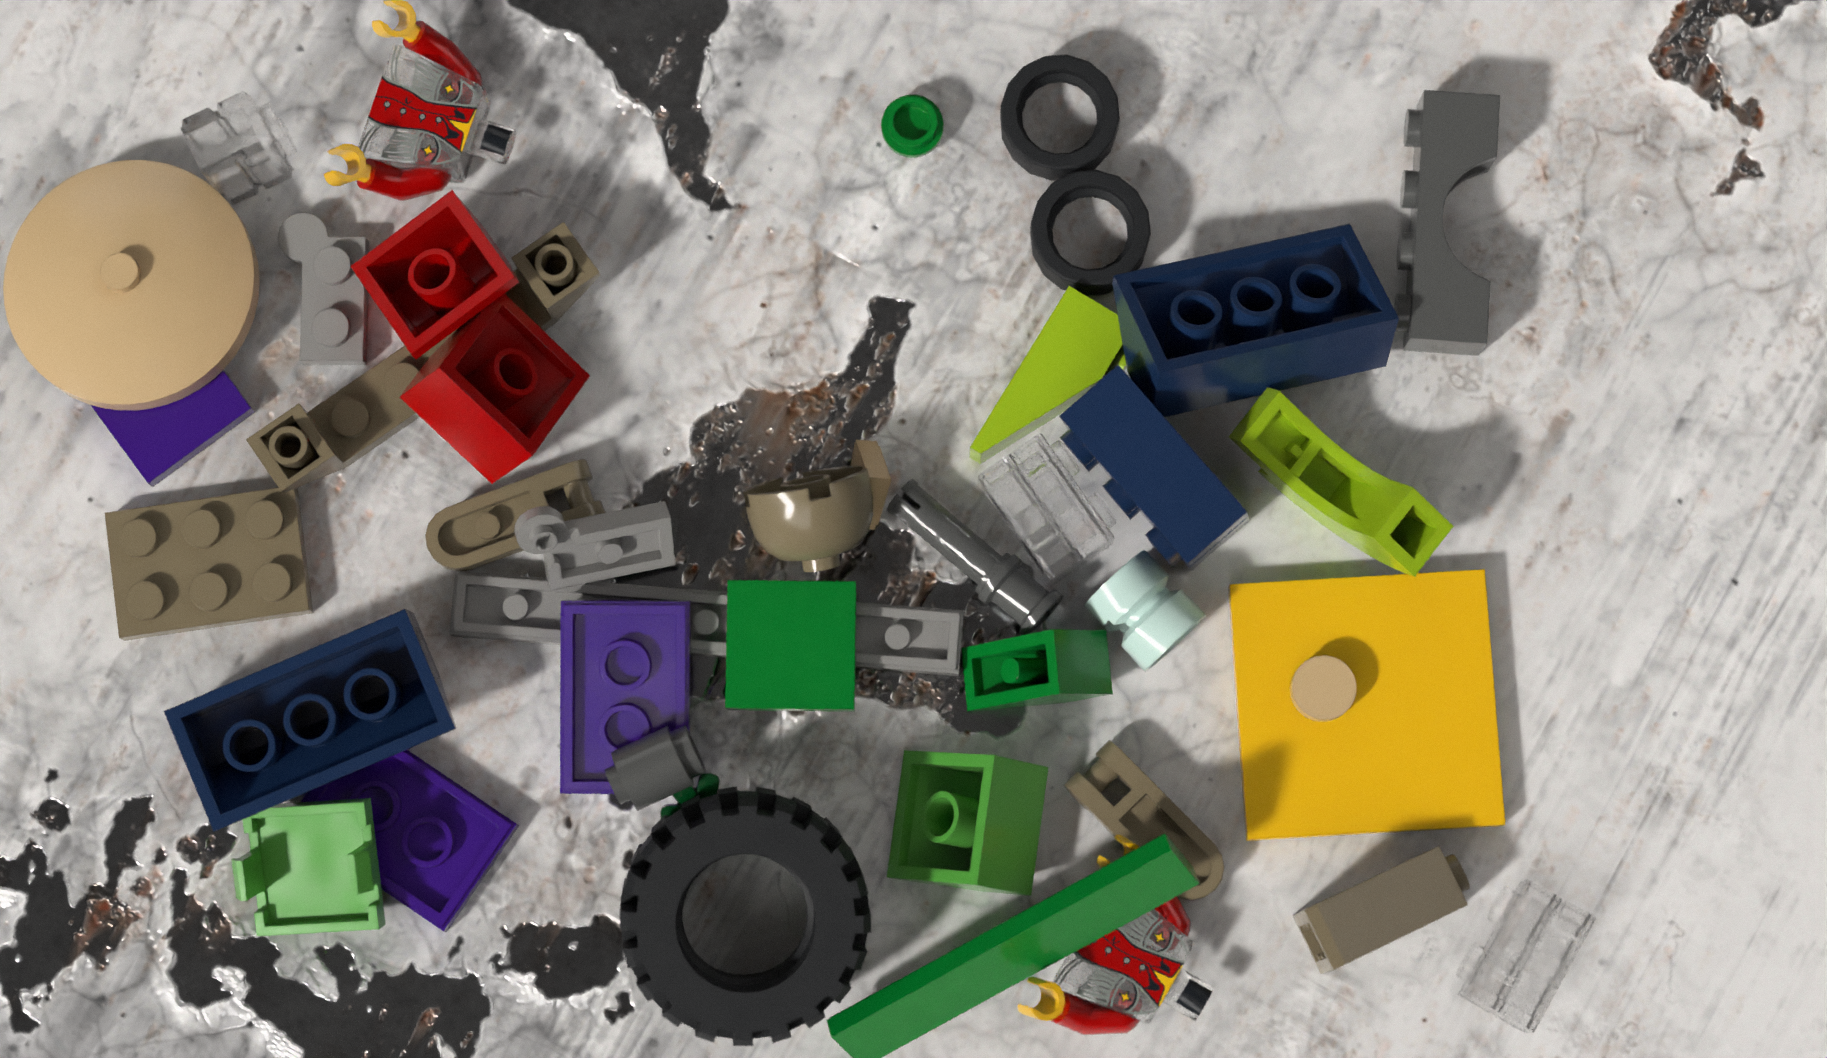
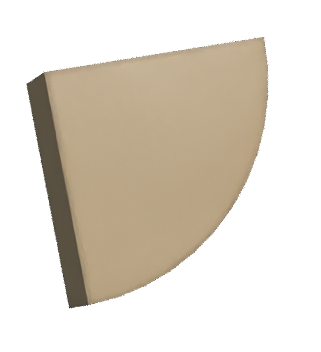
[851,440,891,530]

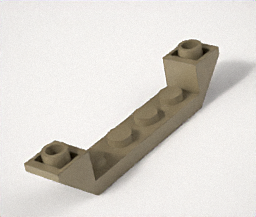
[246,222,601,493]

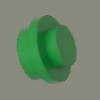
[881,95,944,158]

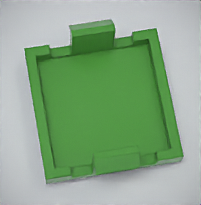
[231,798,386,936]

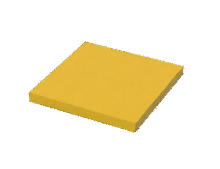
[1228,569,1506,841]

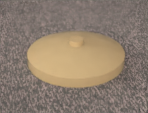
[3,160,260,411]

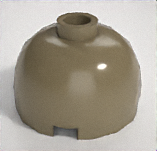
[743,466,873,572]

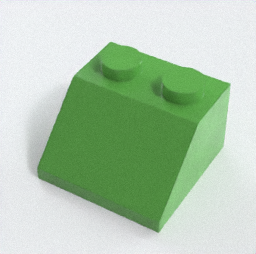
[886,750,1049,896]

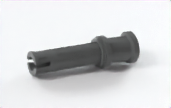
[887,479,1064,635]

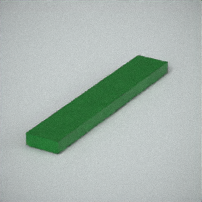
[827,834,1200,1058]

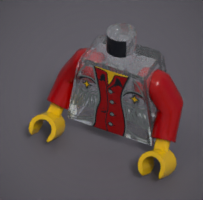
[324,0,516,201]
[1017,834,1214,1035]

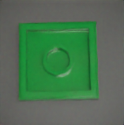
[725,580,857,712]

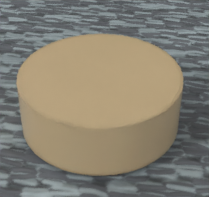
[1290,655,1357,722]

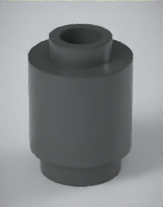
[605,725,706,811]

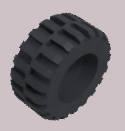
[620,786,871,1046]

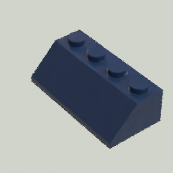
[1112,224,1399,417]
[164,609,457,832]

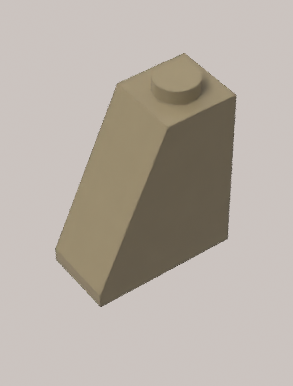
[1293,846,1470,974]

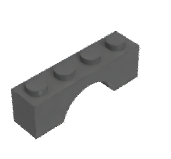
[1394,90,1500,356]

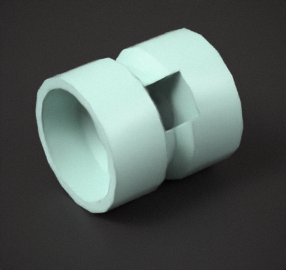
[1084,549,1206,672]

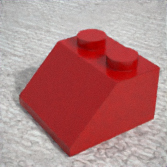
[350,190,519,359]
[400,293,590,484]

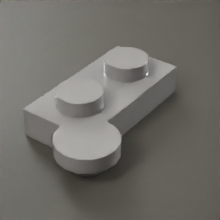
[278,212,369,365]
[514,501,675,590]

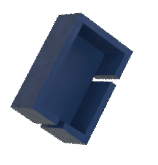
[1059,365,1249,571]

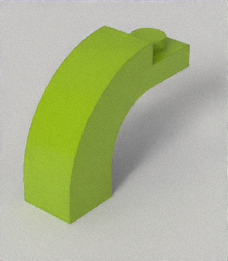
[1228,387,1454,577]

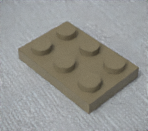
[105,487,313,641]

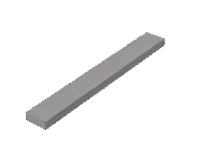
[449,571,964,676]

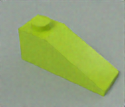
[970,286,1127,464]

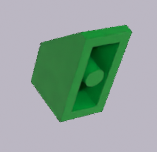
[961,629,1113,711]

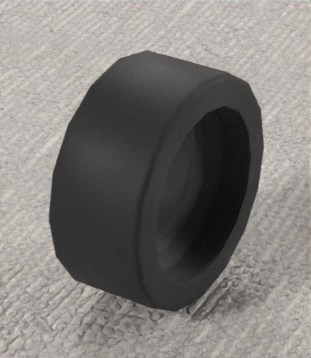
[1000,55,1120,181]
[1030,170,1151,296]

